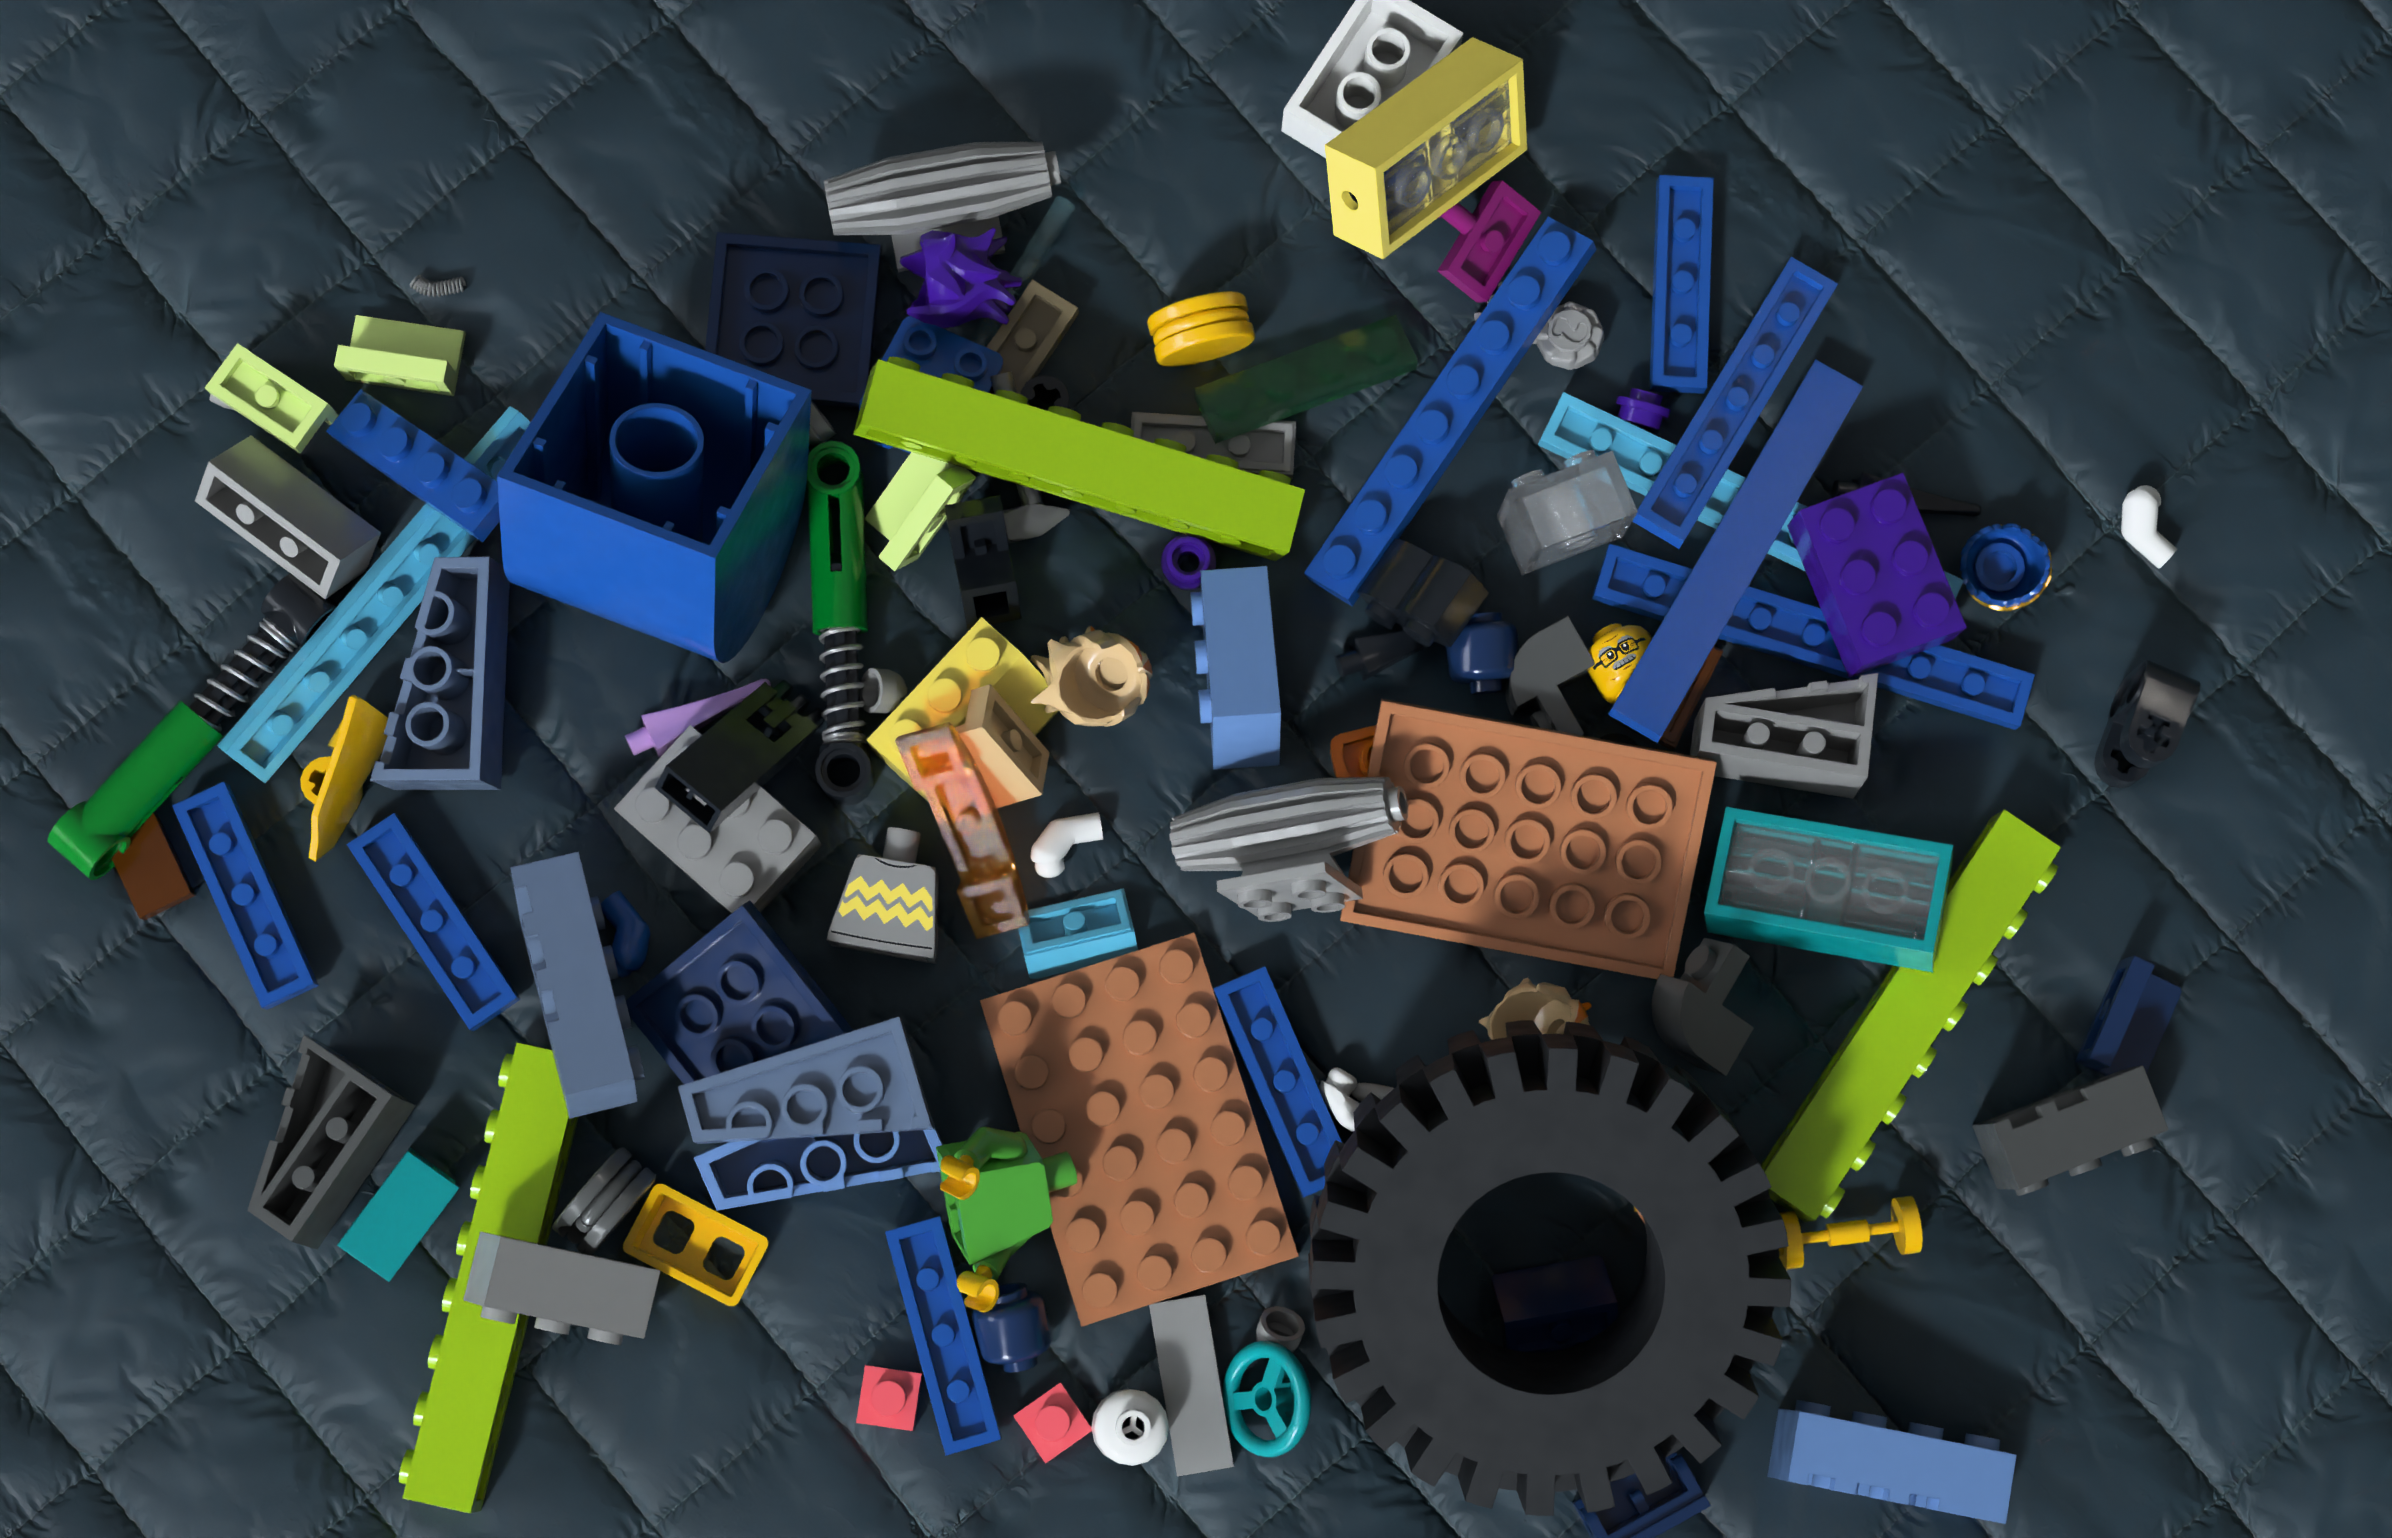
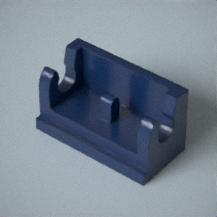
[1572,1452,1711,1538]

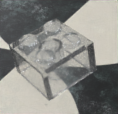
[1497,450,1638,576]

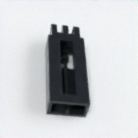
[655,680,824,833]

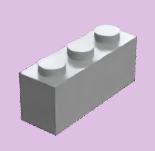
[195,435,381,599]
[463,1231,661,1345]

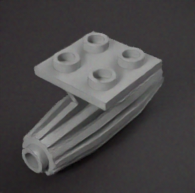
[824,142,1061,272]
[1169,777,1408,922]

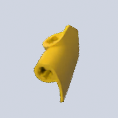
[300,695,388,862]

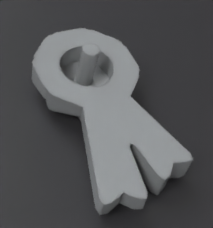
[1474,281,1604,370]

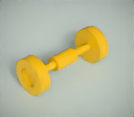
[1779,1196,1923,1270]

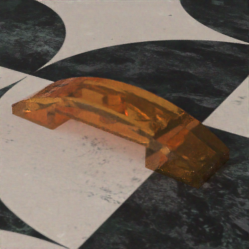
[895,722,1030,939]

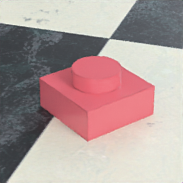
[856,1365,923,1431]
[1013,1382,1092,1464]

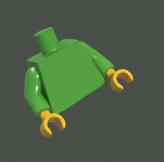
[936,1126,1077,1313]

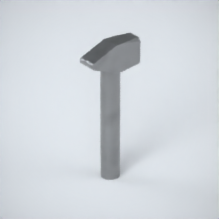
[990,371,1070,543]

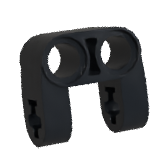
[2094,660,2200,789]

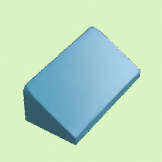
[1015,888,1138,979]

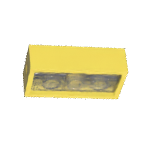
[1325,37,1527,259]

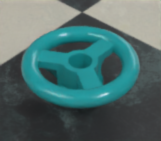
[1222,1341,1312,1457]

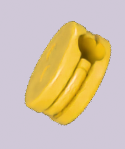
[1147,291,1255,367]

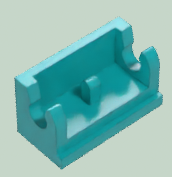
[337,1148,460,1282]

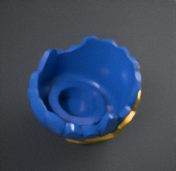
[1960,523,2052,611]

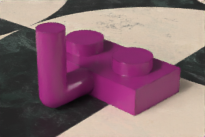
[1437,180,1541,303]

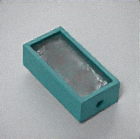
[1704,807,1953,973]

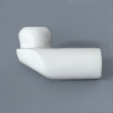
[1030,812,1104,878]
[1319,1067,1360,1132]

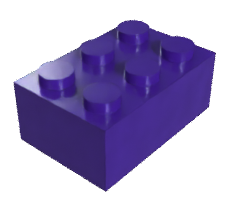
[1787,473,1967,678]

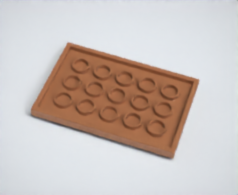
[1340,699,1717,979]
[980,932,1299,1327]

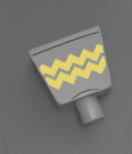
[827,827,939,964]

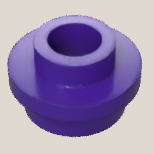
[1616,388,1671,430]
[1161,535,1216,590]

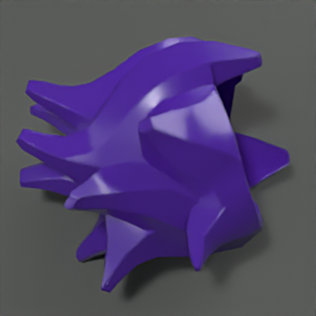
[900,228,1022,328]

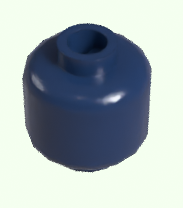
[1446,612,1519,695]
[972,1282,1053,1373]

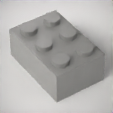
[614,725,822,914]

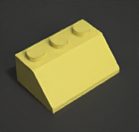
[867,617,1059,824]

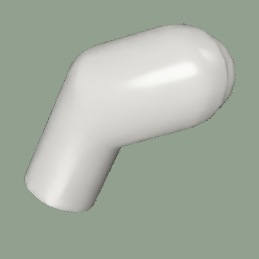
[2121,485,2177,569]

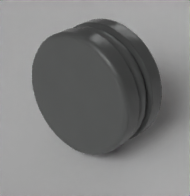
[552,1147,657,1255]

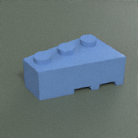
[1190,566,1281,770]

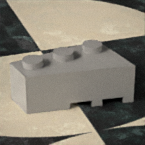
[1690,673,1878,799]

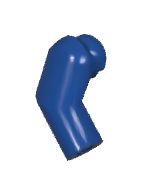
[601,890,651,977]

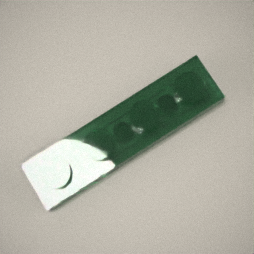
[1194,314,1418,444]

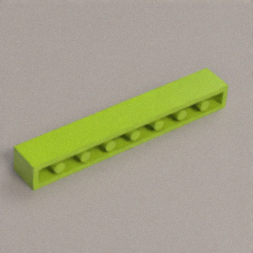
[853,357,1305,561]
[1760,809,2061,1222]
[399,1043,579,1514]

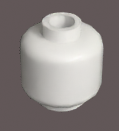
[1091,1389,1169,1466]

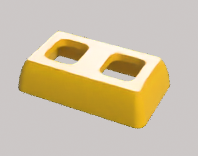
[623,1184,768,1306]

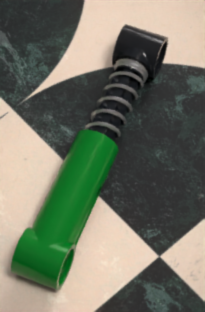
[807,441,875,806]
[47,573,338,880]

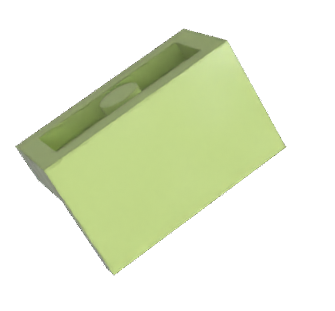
[334,315,466,396]
[205,343,339,454]
[865,452,976,571]

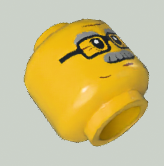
[1588,623,1652,705]

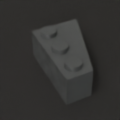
[247,1035,416,1249]
[1972,1065,2169,1196]

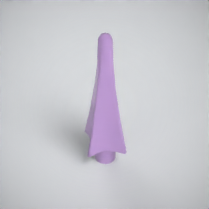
[625,679,771,757]

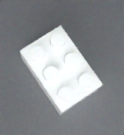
[1281,0,1464,158]

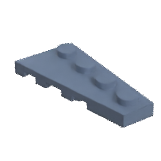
[678,1017,934,1144]

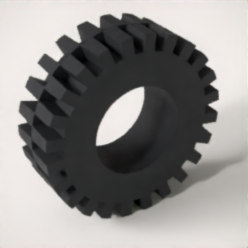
[1308,1020,1791,1516]

